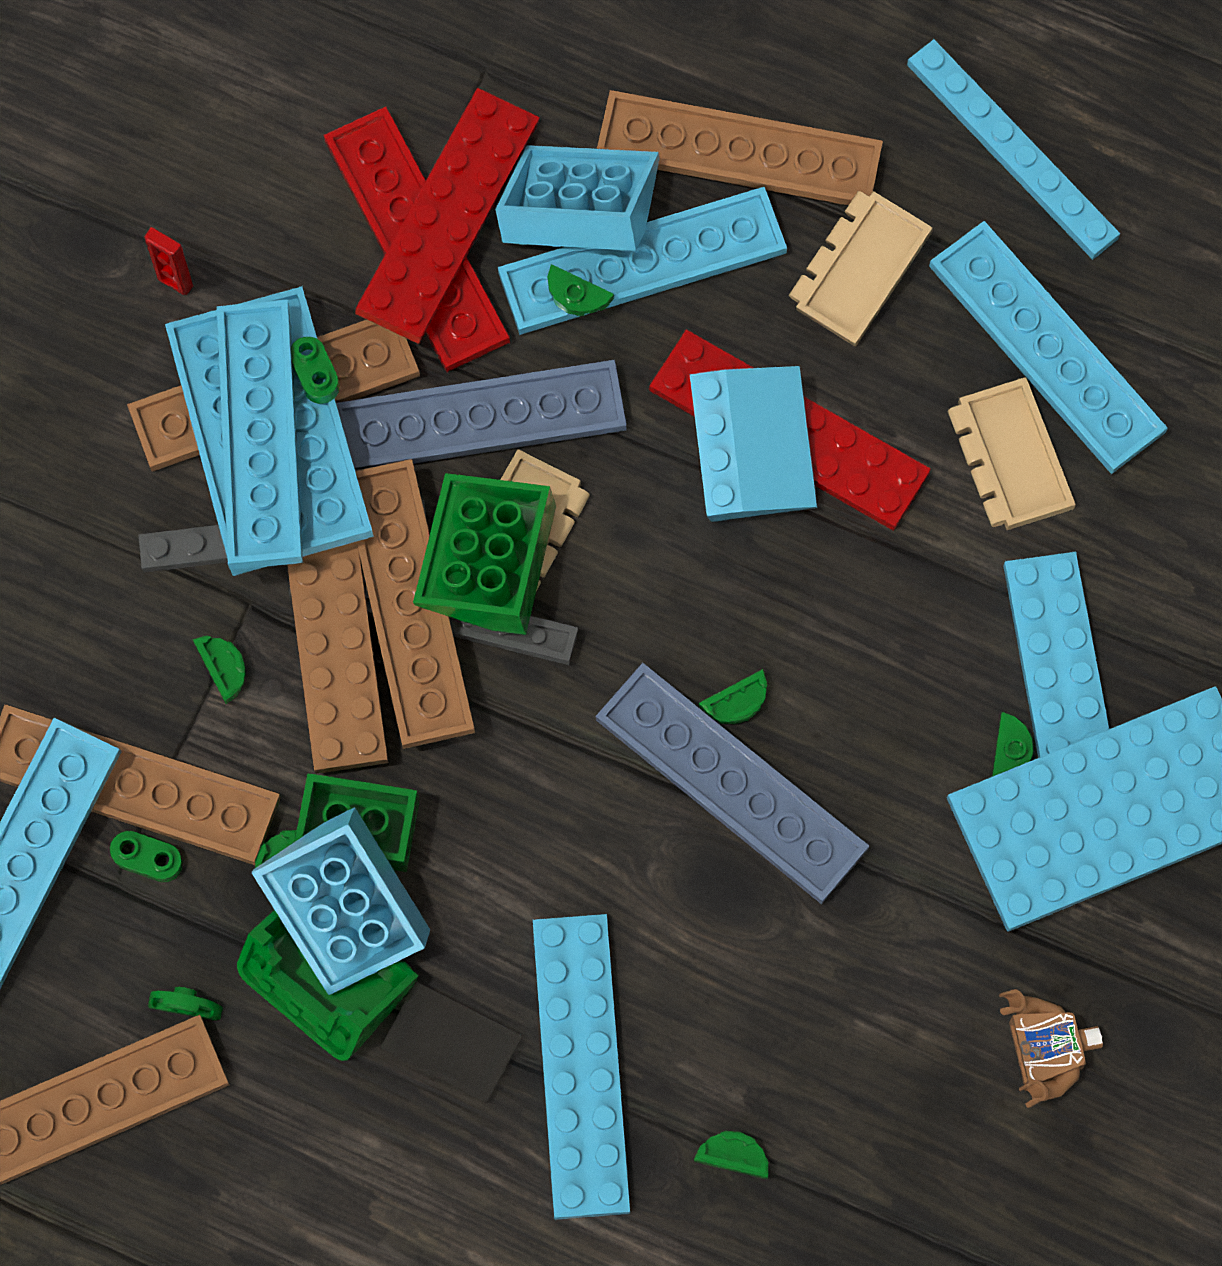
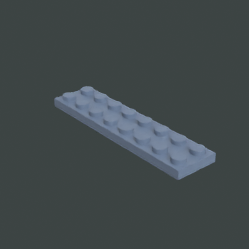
[336,360,626,471]
[596,663,869,904]

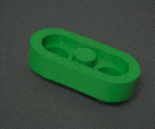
[291,337,340,404]
[110,831,183,882]

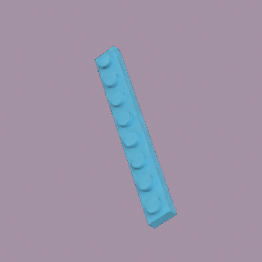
[907,39,1120,260]

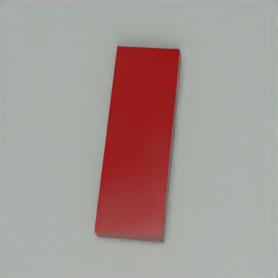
[144,227,193,296]

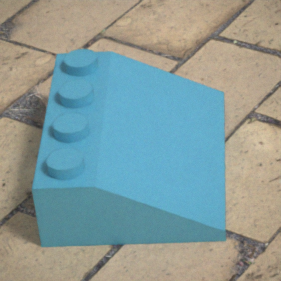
[495,145,660,251]
[690,366,817,522]
[252,807,430,995]

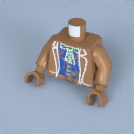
[999,989,1103,1108]

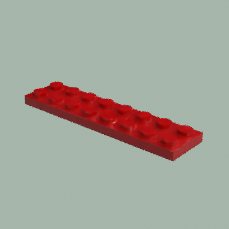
[355,88,540,344]
[323,107,510,372]
[649,329,931,531]

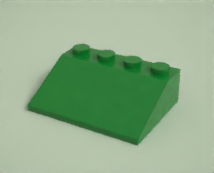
[413,473,556,635]

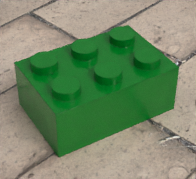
[294,773,420,872]

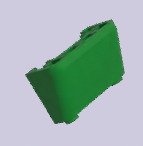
[237,910,418,1061]

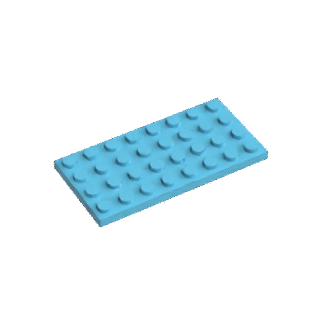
[165,286,374,576]
[947,686,1222,932]

